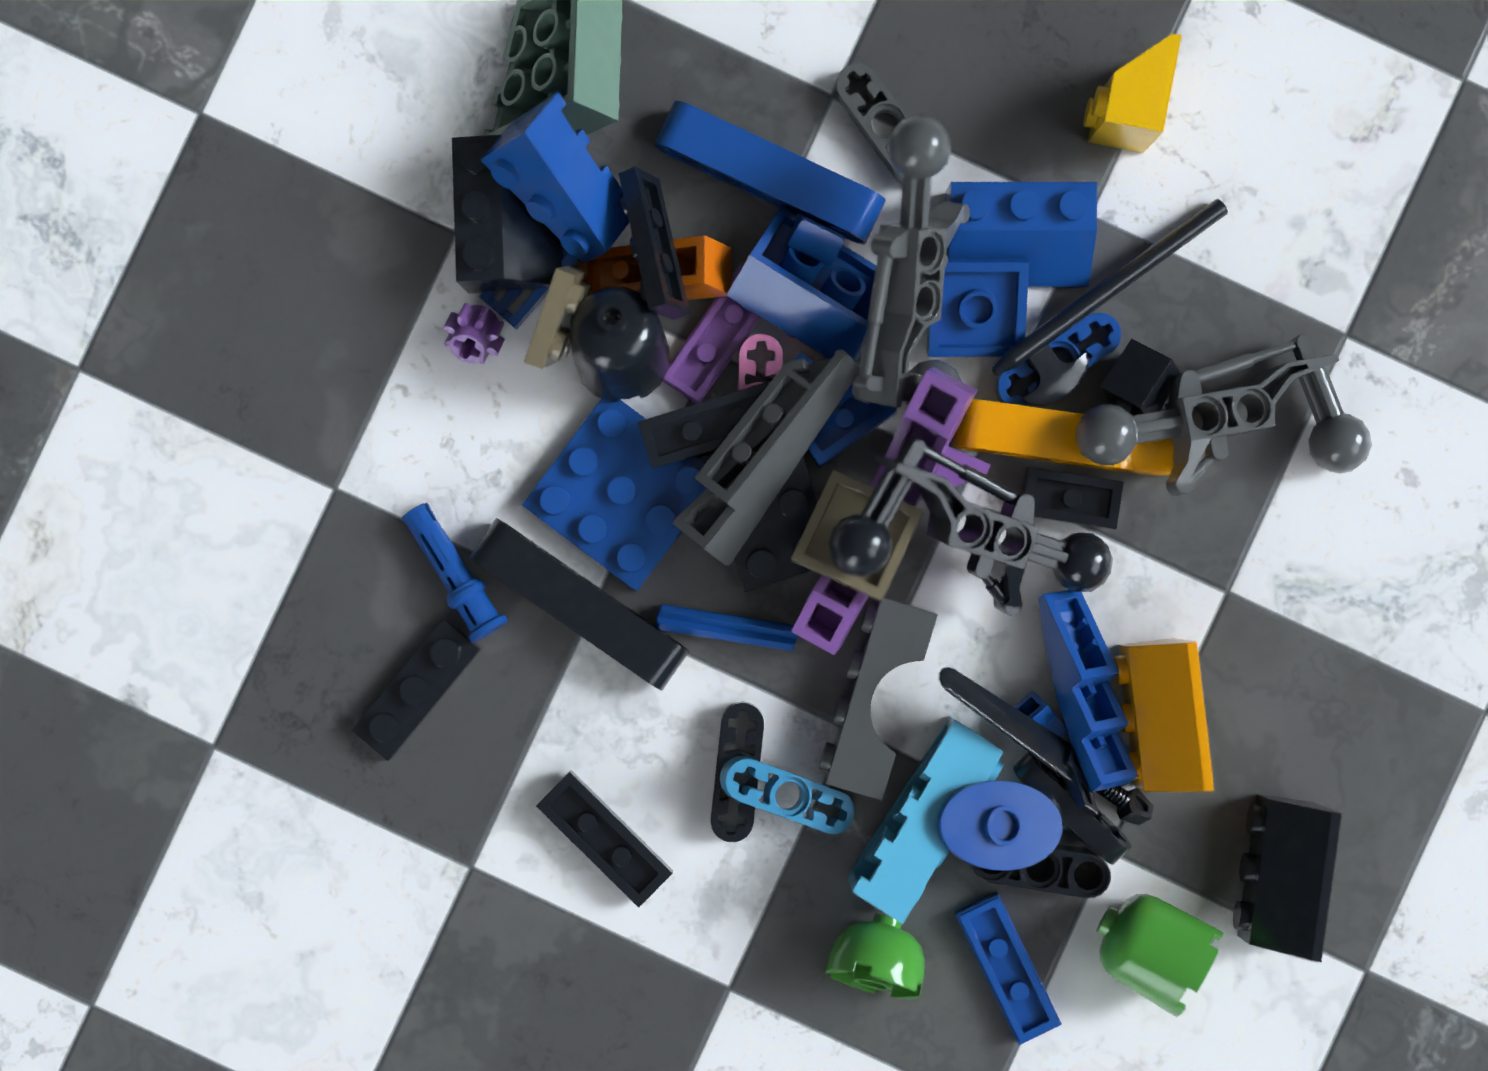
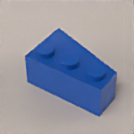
[481,92,629,263]

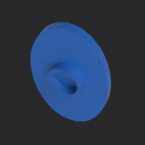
[937,781,1063,871]

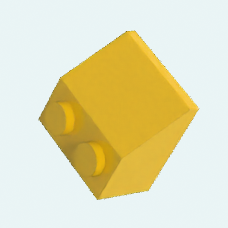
[1083,33,1182,153]

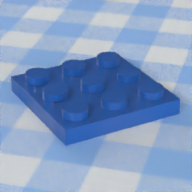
[522,399,707,591]

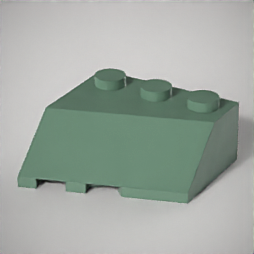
[483,0,623,136]

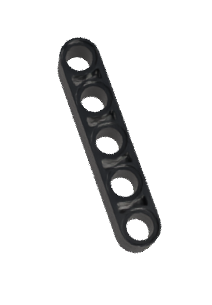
[469,518,690,691]

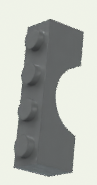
[818,598,938,801]

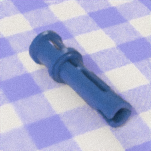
[401,502,508,644]

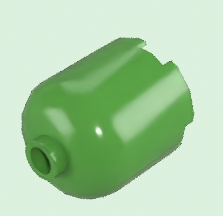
[1096,894,1223,1017]

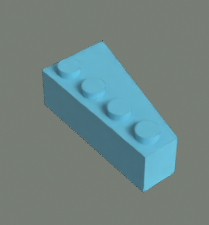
[847,716,1004,924]

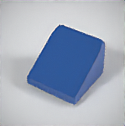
[787,213,845,266]

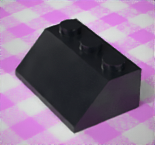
[452,135,562,293]
[1233,794,1342,963]

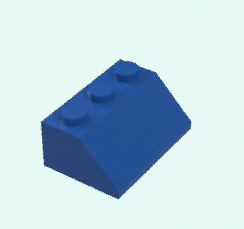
[945,182,1097,288]
[727,206,876,363]

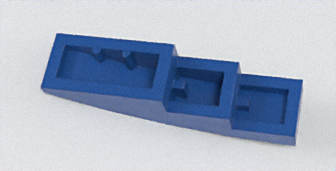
[1038,590,1138,793]

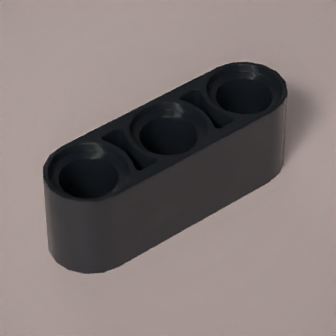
[969,844,1111,898]

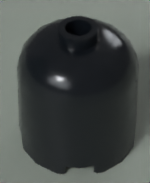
[569,286,669,403]

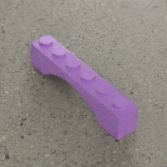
[791,367,977,655]

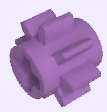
[443,303,505,364]

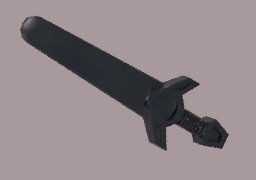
[939,667,1154,825]

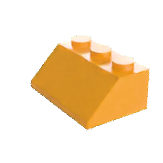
[1113,638,1214,792]

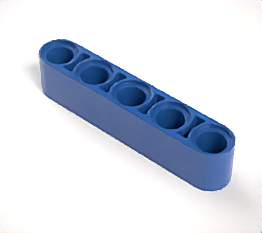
[654,100,886,245]

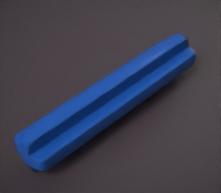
[656,604,797,651]

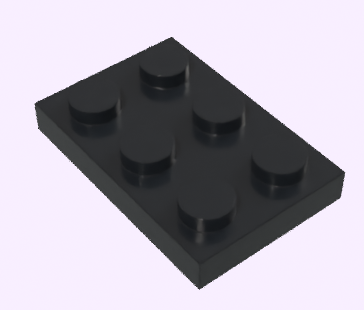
[700,449,818,592]

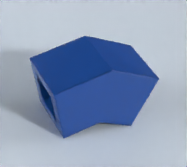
[1013,690,1068,738]

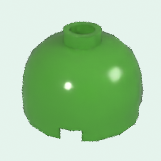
[825,914,925,1000]

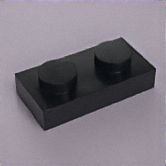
[1022,467,1124,530]

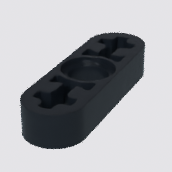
[710,701,764,842]
[1013,752,1131,865]

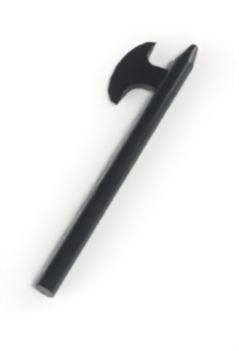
[992,199,1228,406]

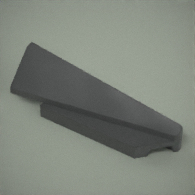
[672,350,860,566]

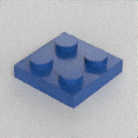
[927,258,1029,357]

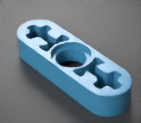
[720,756,855,834]

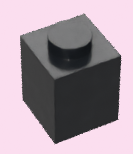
[1100,338,1180,415]

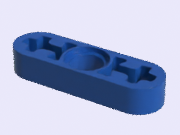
[995,313,1121,406]

